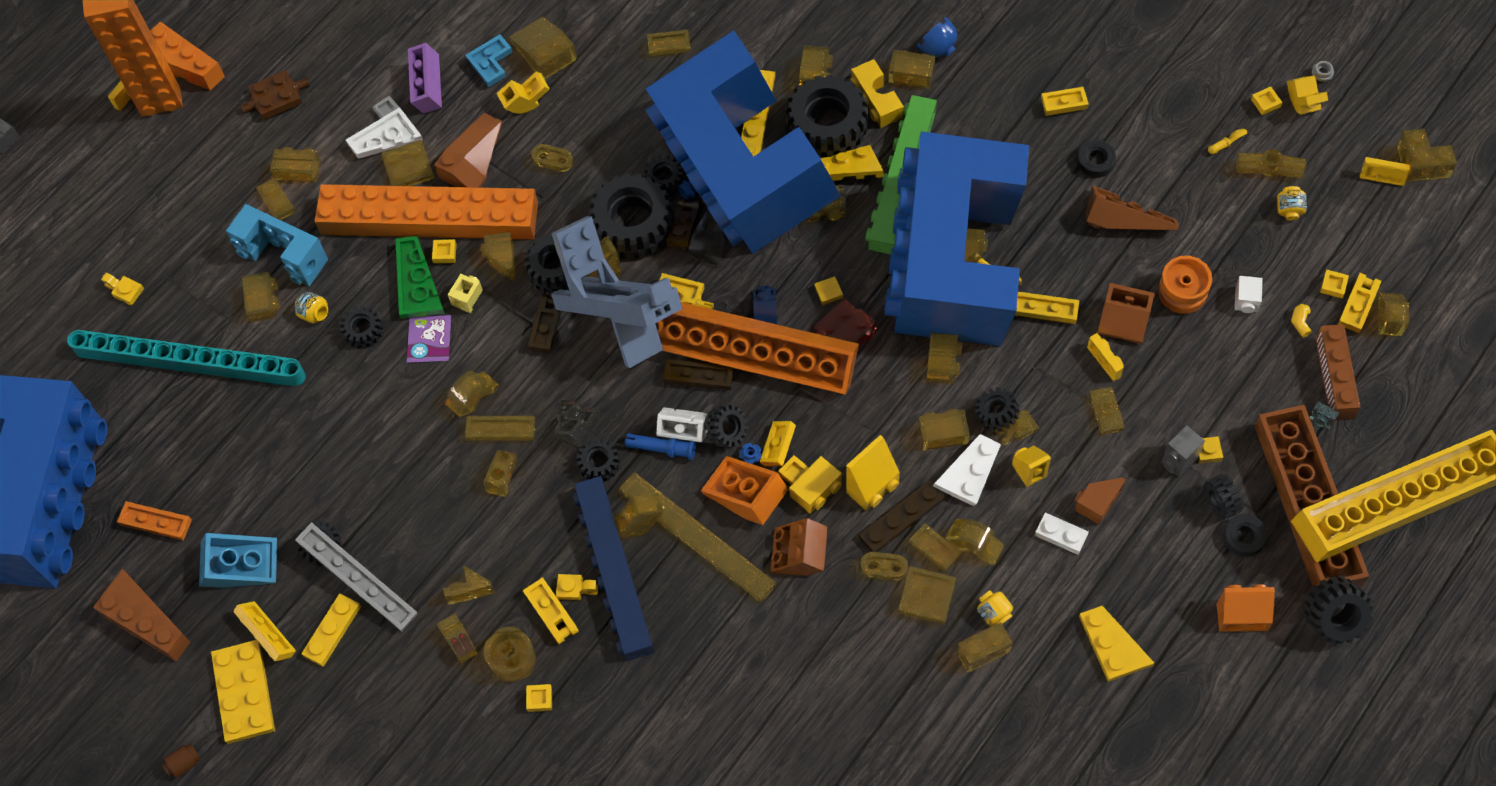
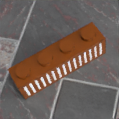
[1315,324,1360,420]

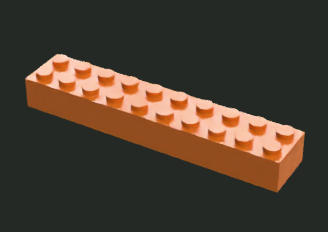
[315,184,538,240]
[655,302,859,395]

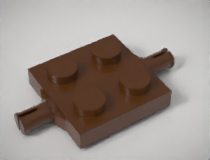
[240,70,310,120]

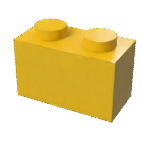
[789,456,842,514]

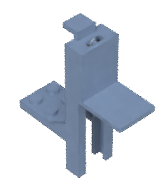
[551,216,683,368]

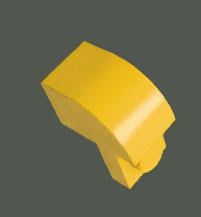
[497,71,550,114]
[1287,75,1328,114]

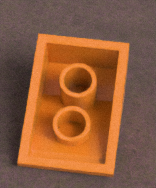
[701,456,788,525]

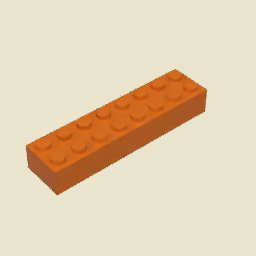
[82,0,183,117]

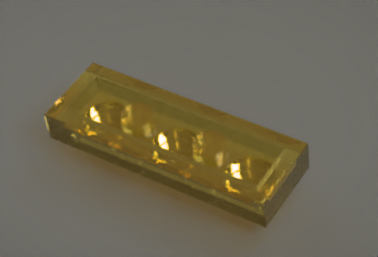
[465,416,536,440]

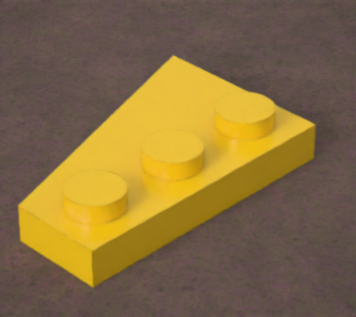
[1079,606,1154,682]

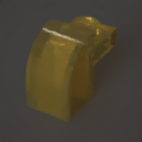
[445,370,499,417]
[945,519,1004,565]

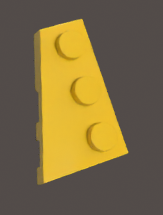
[820,145,884,181]

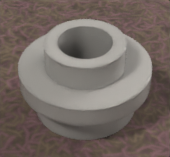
[1312,61,1334,82]

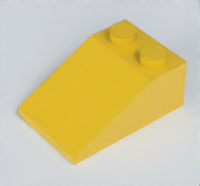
[846,435,900,511]

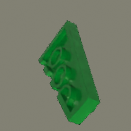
[396,236,445,319]

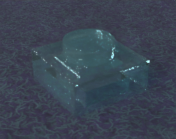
[1309,401,1339,430]

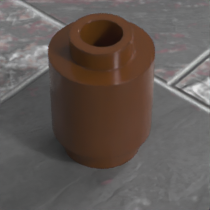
[162,743,201,778]

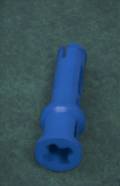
[625,433,696,461]

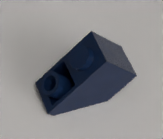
[753,286,777,324]

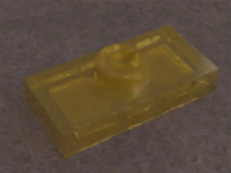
[1089,387,1125,435]

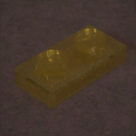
[647,30,691,56]
[256,177,296,220]
[909,523,961,572]

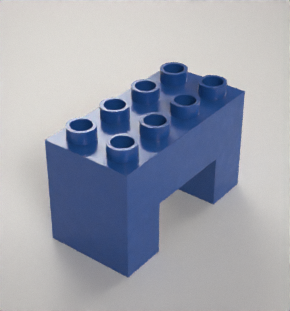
[645,31,841,253]
[884,131,1029,346]
[0,375,107,589]

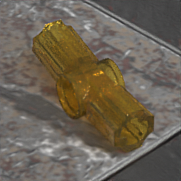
[1236,149,1306,179]

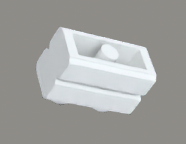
[656,407,709,442]

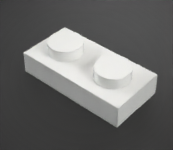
[1035,513,1089,555]

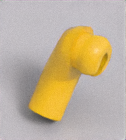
[1291,304,1312,338]

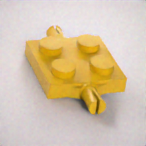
[660,273,714,309]

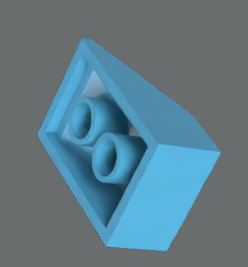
[199,533,277,588]

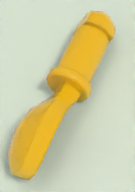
[1208,129,1247,154]

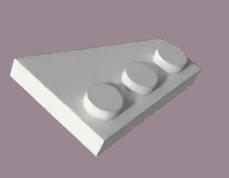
[933,434,1001,506]

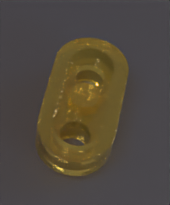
[531,144,574,172]
[861,552,908,580]

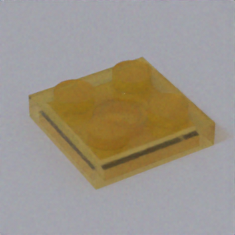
[381,140,435,186]
[898,566,956,624]

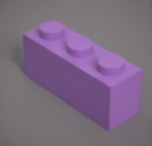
[408,43,442,114]

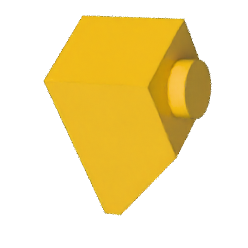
[1012,445,1051,487]

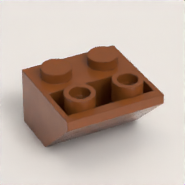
[1098,283,1155,344]
[771,518,827,576]

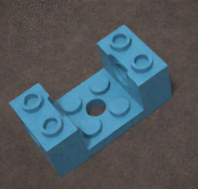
[226,204,328,287]

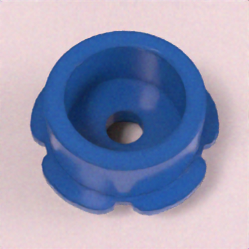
[677,180,697,201]
[739,443,762,465]

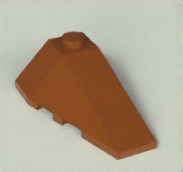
[434,113,502,188]
[1085,185,1180,230]

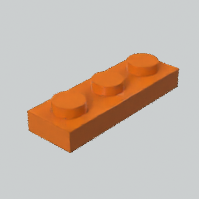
[117,501,192,541]

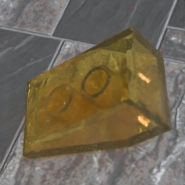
[509,17,577,79]

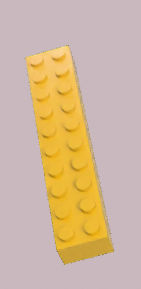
[1291,430,1496,563]

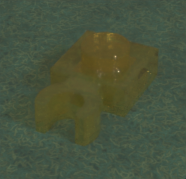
[995,409,1039,445]

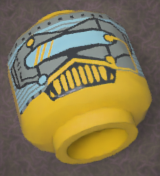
[1277,186,1307,221]
[295,292,328,324]
[977,591,1013,627]

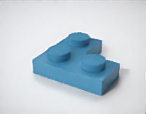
[465,34,513,87]

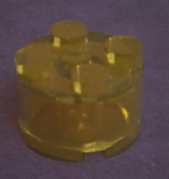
[484,627,536,682]

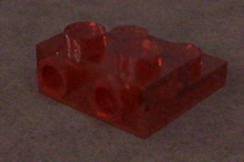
[813,298,877,351]

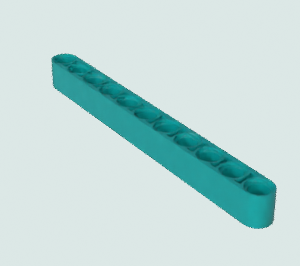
[67,330,306,386]

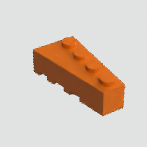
[150,22,225,91]

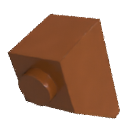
[1074,477,1126,525]

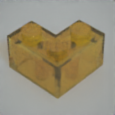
[1397,128,1457,182]

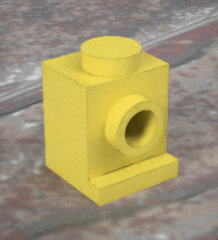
[448,274,483,313]

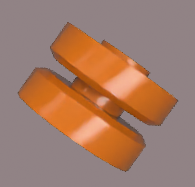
[1158,256,1213,314]

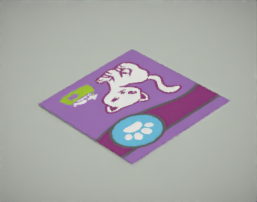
[407,315,451,362]

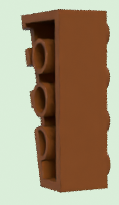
[93,569,190,662]

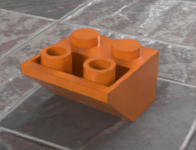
[1216,584,1275,632]

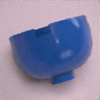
[916,17,958,59]

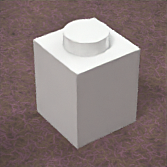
[1235,276,1262,313]

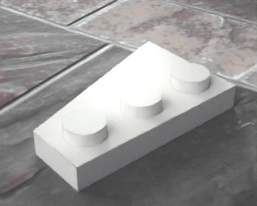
[346,107,423,159]

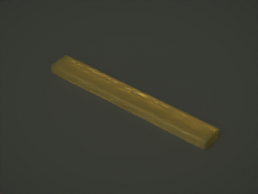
[619,472,776,602]

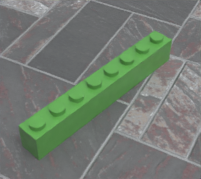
[865,95,937,254]

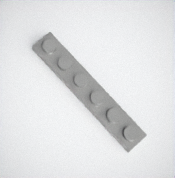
[295,522,418,632]

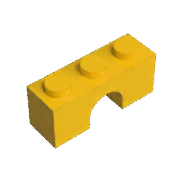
[850,59,904,128]

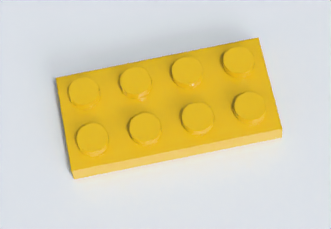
[211,640,275,744]

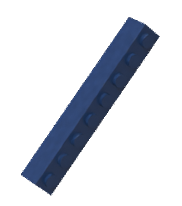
[572,476,654,661]

